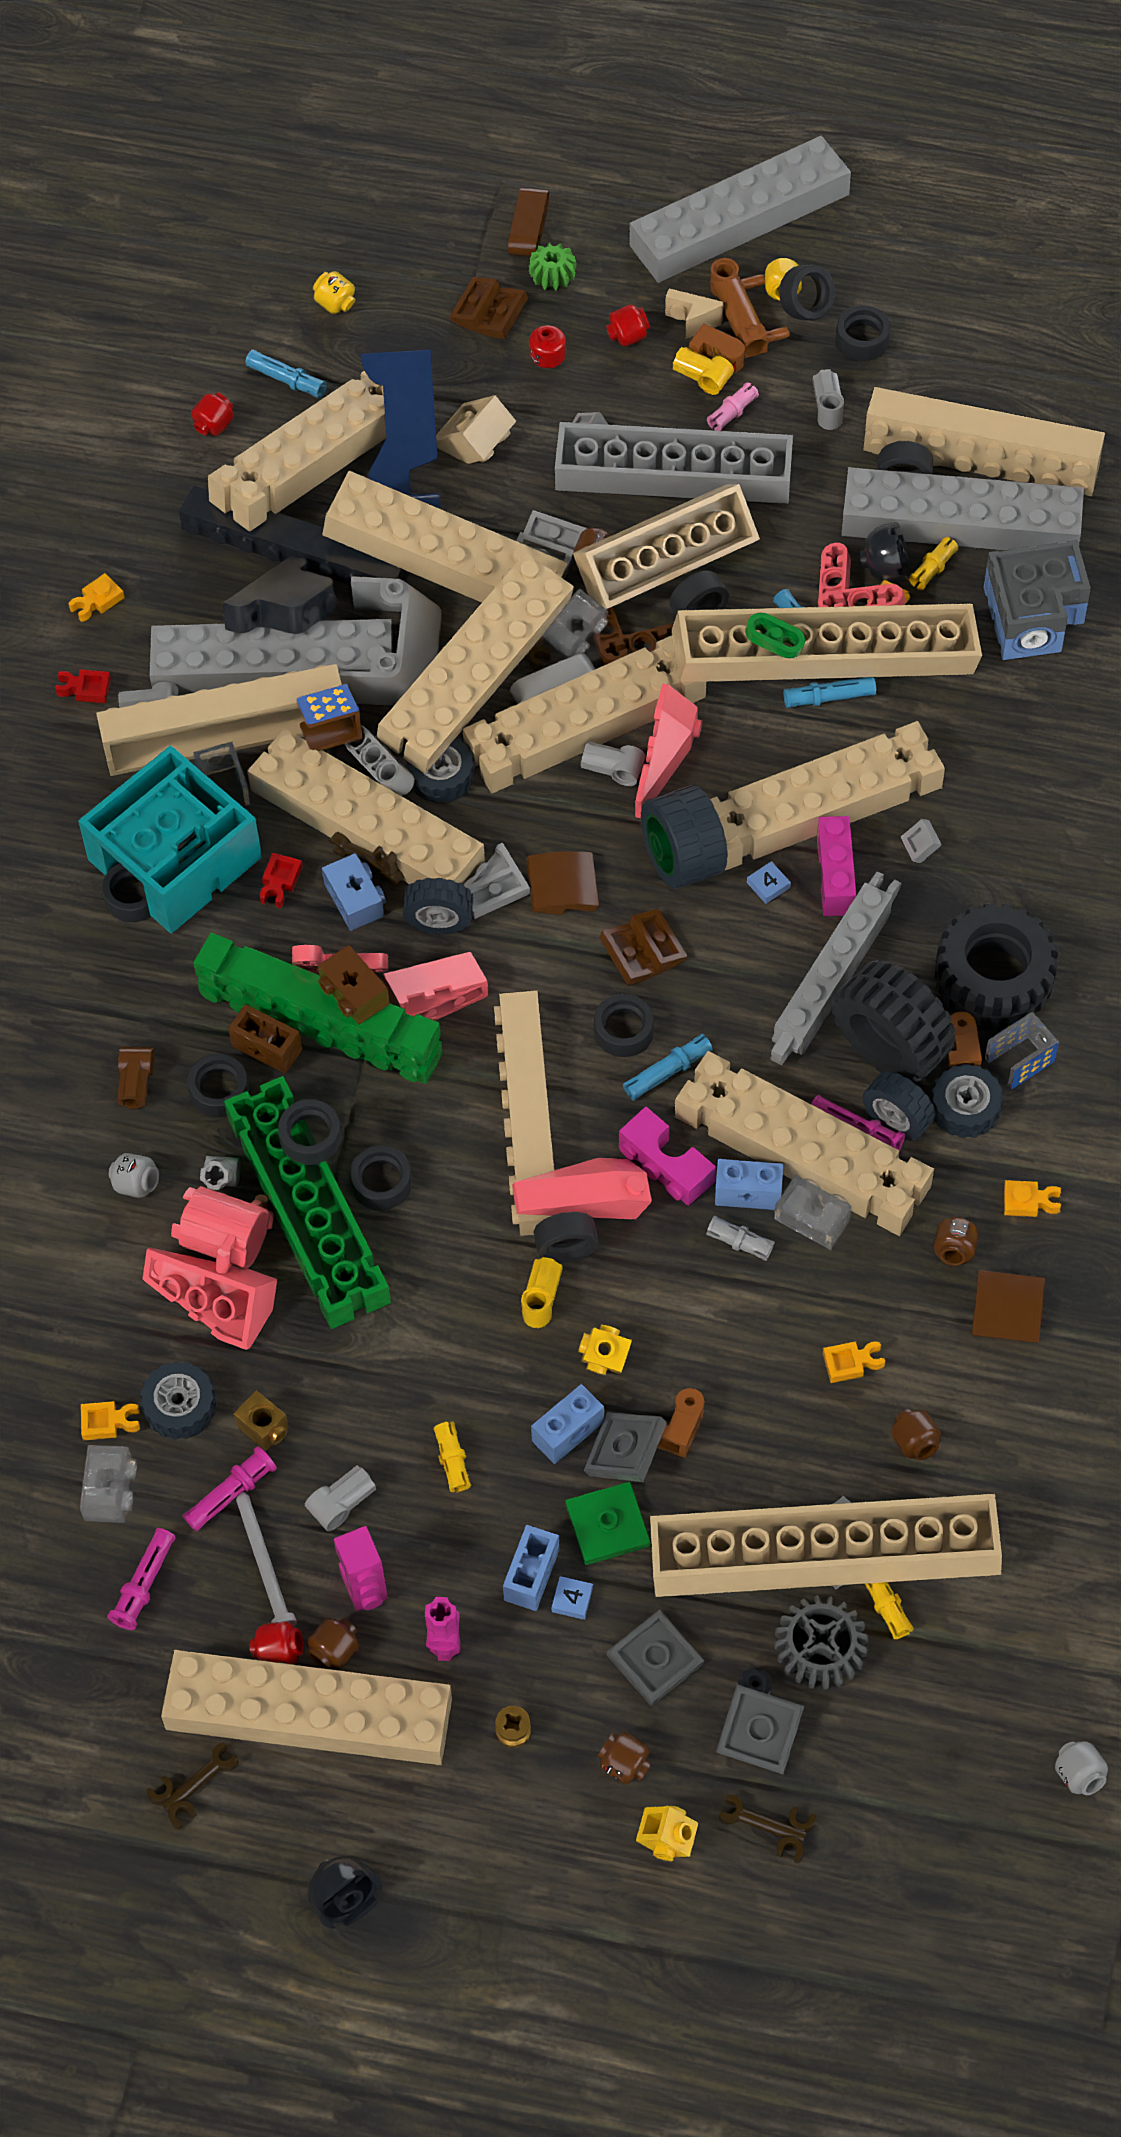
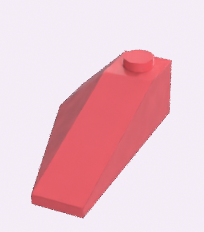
[635,683,702,818]
[512,1158,652,1219]
[142,1248,277,1350]

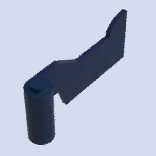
[361,350,441,509]

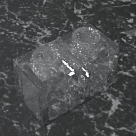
[542,588,609,658]
[774,1175,852,1250]
[80,1445,137,1523]

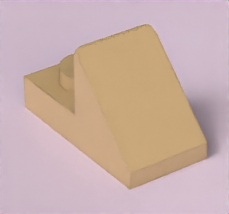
[665,289,723,338]

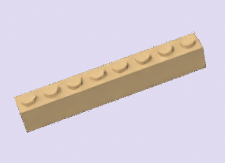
[494,991,554,1236]

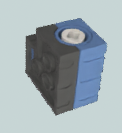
[984,540,1091,660]

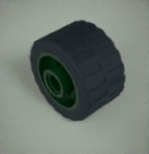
[641,785,728,889]

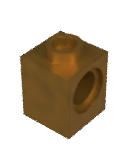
[234,1390,289,1451]

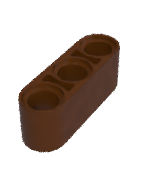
[508,186,549,257]

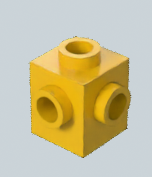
[578,1324,632,1375]
[636,1806,698,1861]

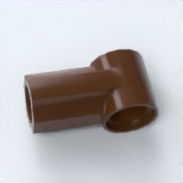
[117,1046,155,1110]

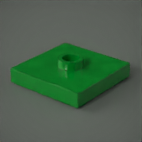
[565,1481,650,1566]

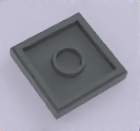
[584,1412,667,1482]
[607,1609,704,1706]
[716,1685,804,1775]

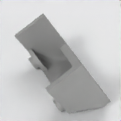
[339,577,442,706]

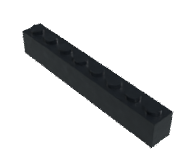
[179,485,410,587]

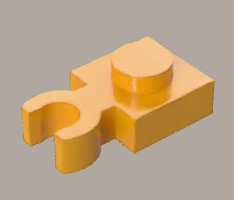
[69,573,124,622]
[1004,1180,1061,1217]
[823,1341,885,1383]
[81,1401,140,1440]

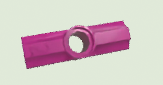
[425,1597,460,1661]

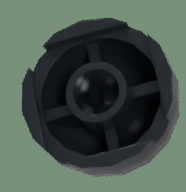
[860,522,910,583]
[308,1856,382,1929]

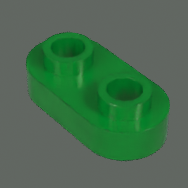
[745,612,805,659]

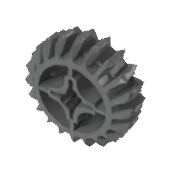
[774,1595,868,1690]

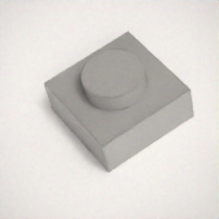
[901,819,942,863]

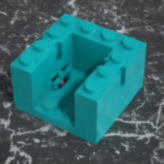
[78,745,262,934]

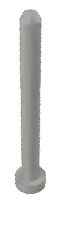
[236,1492,297,1626]

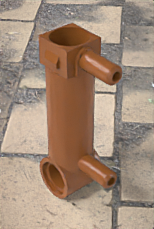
[710,258,790,358]

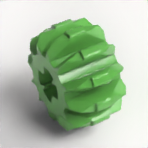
[529,242,576,291]

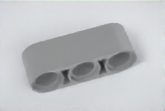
[510,654,595,704]
[345,725,414,796]

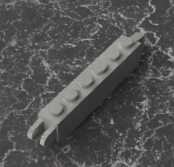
[771,872,901,1065]

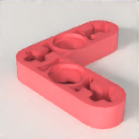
[818,542,906,607]
[292,945,389,974]

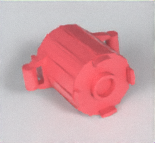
[171,1186,274,1274]

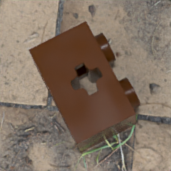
[318,945,389,1025]
[228,1004,302,1074]

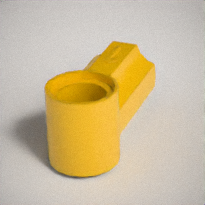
[673,347,734,395]
[521,1257,563,1328]

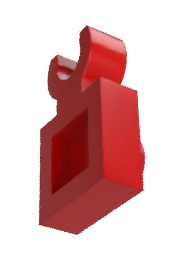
[55,669,111,703]
[260,853,303,909]

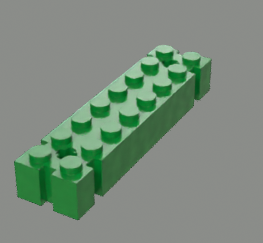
[193,933,443,1084]
[224,1076,391,1329]

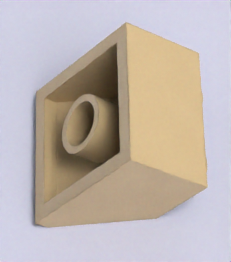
[436,395,516,464]

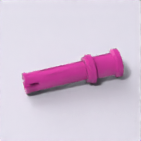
[811,1094,905,1151]
[182,1446,277,1532]
[107,1528,176,1630]

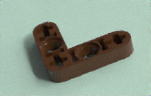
[584,594,673,665]

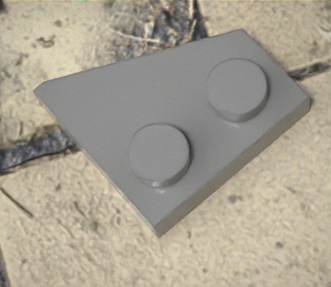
[464,843,530,919]

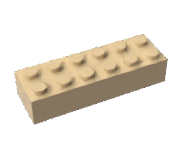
[573,484,760,609]

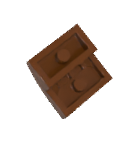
[450,277,528,339]
[526,851,599,915]
[599,908,688,986]
[972,1270,1045,1343]

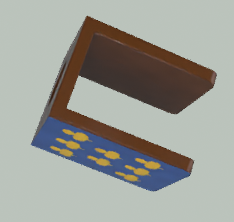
[296,684,362,751]

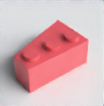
[383,952,488,1021]

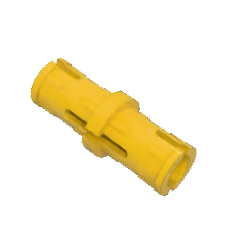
[909,537,958,590]
[434,1422,471,1493]
[865,1582,914,1640]

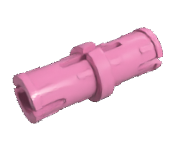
[707,382,759,431]

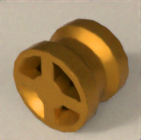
[495,1706,531,1748]

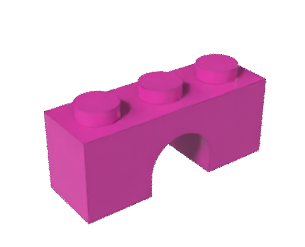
[817,816,856,916]
[619,1107,716,1206]
[334,1526,388,1611]

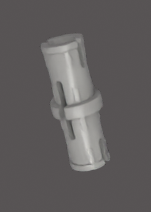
[706,1216,775,1261]

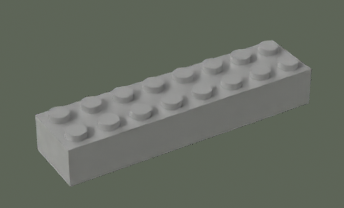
[630,135,851,283]
[555,422,793,504]
[842,467,1084,550]
[150,619,393,695]

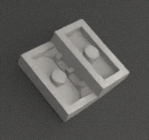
[517,510,587,578]

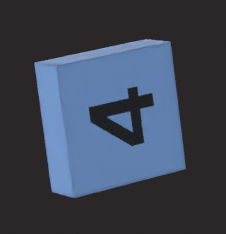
[747,861,791,904]
[551,1576,593,1620]

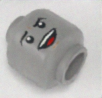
[109,1153,159,1198]
[1055,1741,1108,1795]

